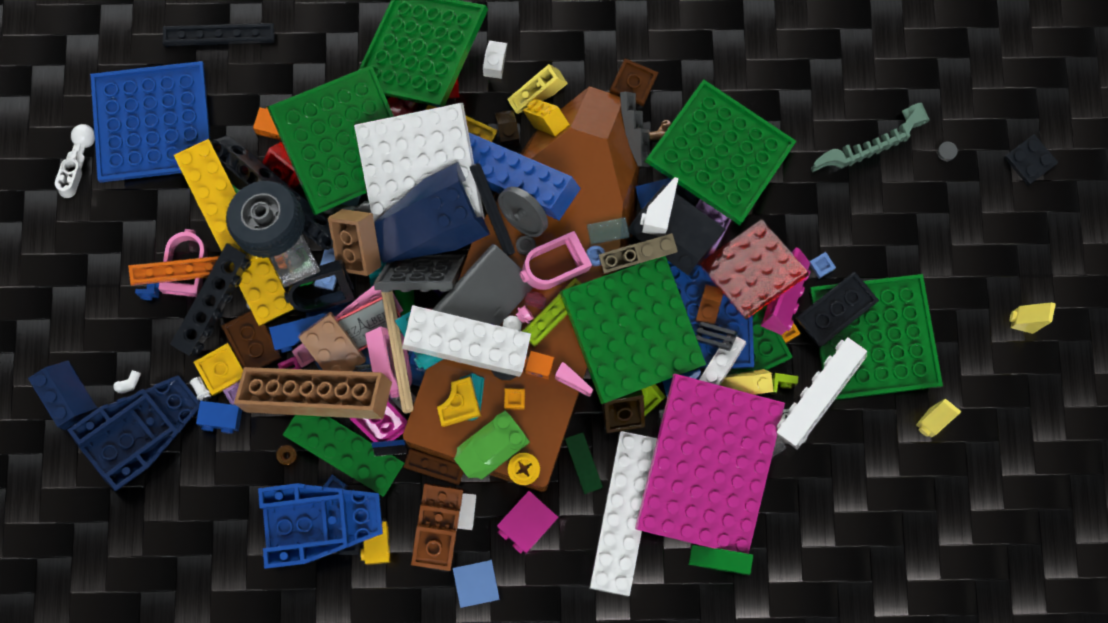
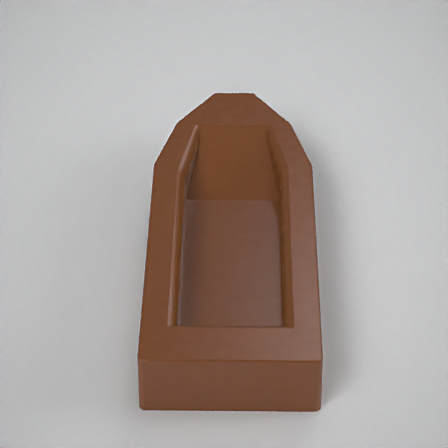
[403,86,639,492]

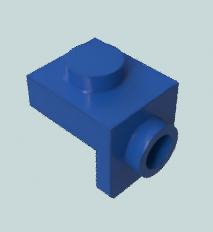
[135,283,160,300]

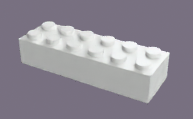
[402,305,531,377]
[776,337,867,450]

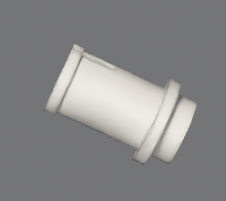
[190,376,211,401]

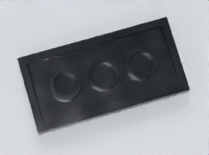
[795,271,879,348]

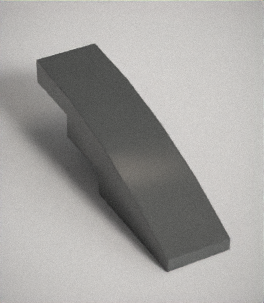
[620,92,650,167]

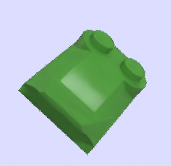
[454,410,530,480]

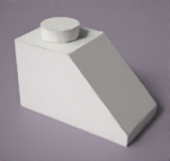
[483,41,507,79]

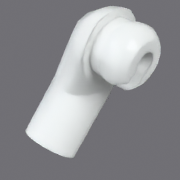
[113,370,141,394]

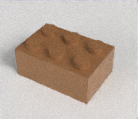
[328,209,382,276]
[298,312,366,371]

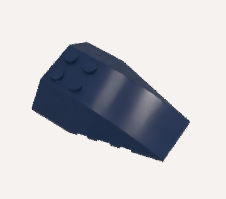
[374,162,490,263]
[67,375,200,492]

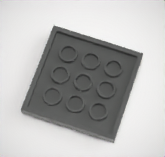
[374,254,467,292]

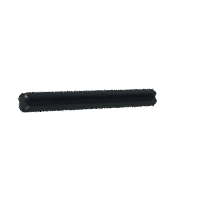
[470,163,515,256]

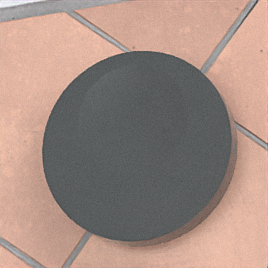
[498,186,548,237]

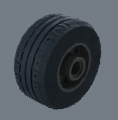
[226,180,305,258]

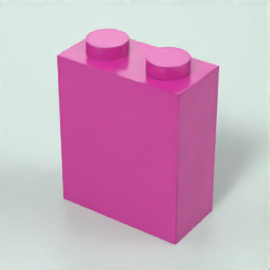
[497,491,558,554]

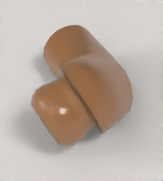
[650,120,671,141]

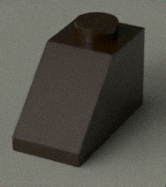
[495,110,520,148]

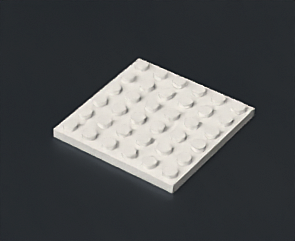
[354,103,485,222]

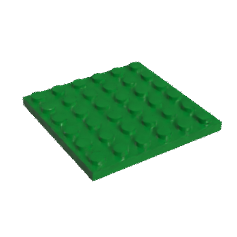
[359,0,488,107]
[267,65,394,215]
[645,79,796,225]
[560,256,706,404]
[809,274,943,400]

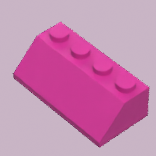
[761,247,810,335]

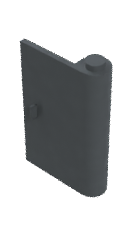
[432,244,533,326]

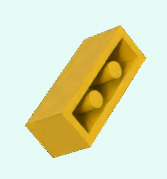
[523,99,570,136]

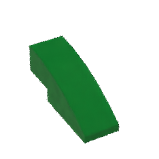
[689,545,753,575]

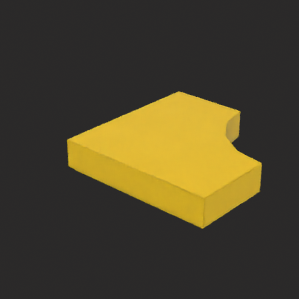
[437,377,481,427]

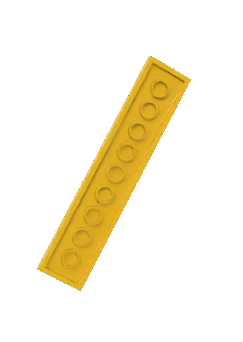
[174,139,294,326]

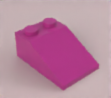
[350,397,408,442]

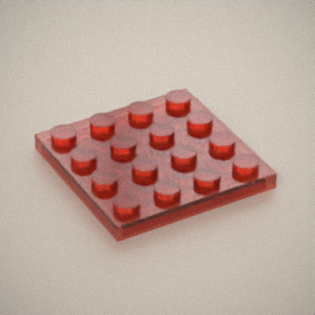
[700,220,809,320]

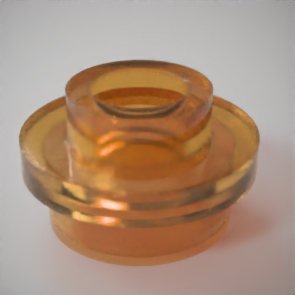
[276,445,297,465]

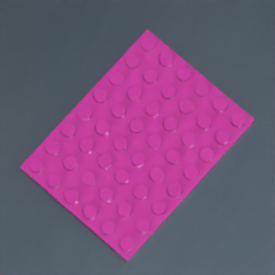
[635,374,785,554]

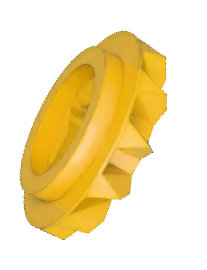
[508,453,540,486]

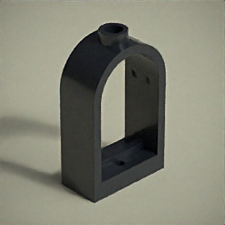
[284,259,355,313]

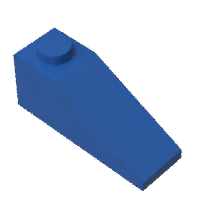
[269,313,328,353]

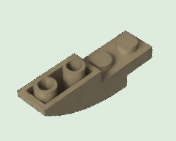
[598,233,678,274]

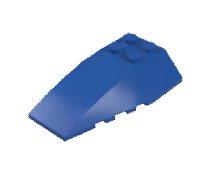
[258,483,383,569]

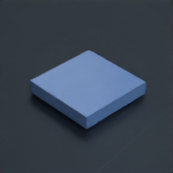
[453,560,500,608]

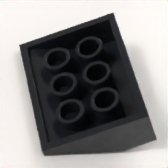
[627,185,726,276]

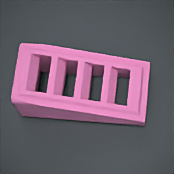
[555,362,593,397]

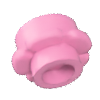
[516,305,534,324]

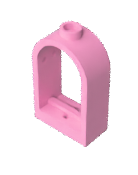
[158,229,208,297]
[520,231,592,290]
[365,327,412,398]

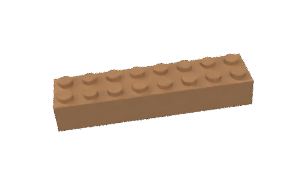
[234,367,392,419]

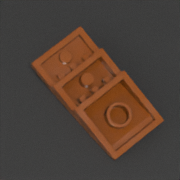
[411,483,464,571]

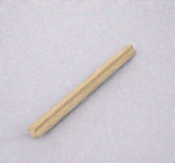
[381,290,414,413]

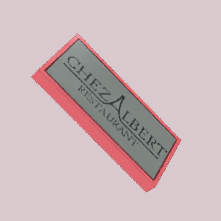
[337,296,401,351]

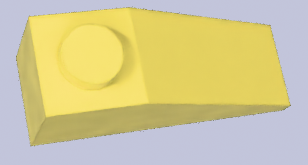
[507,64,568,114]
[1009,302,1056,334]
[720,369,773,395]
[916,399,961,437]

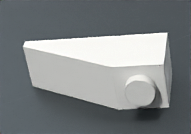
[640,177,678,237]

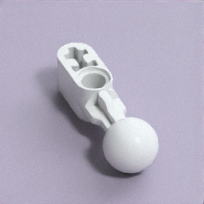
[55,124,95,198]

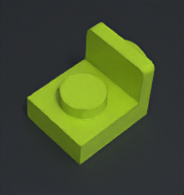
[770,373,799,395]

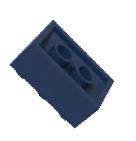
[28,361,98,430]

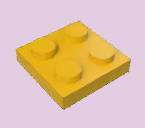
[194,343,243,396]

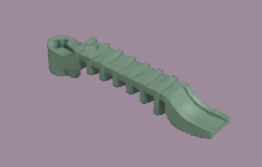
[811,103,930,172]

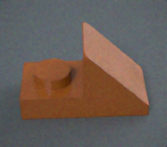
[696,284,724,325]

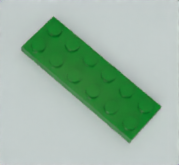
[283,415,404,497]

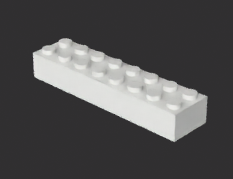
[589,431,657,596]

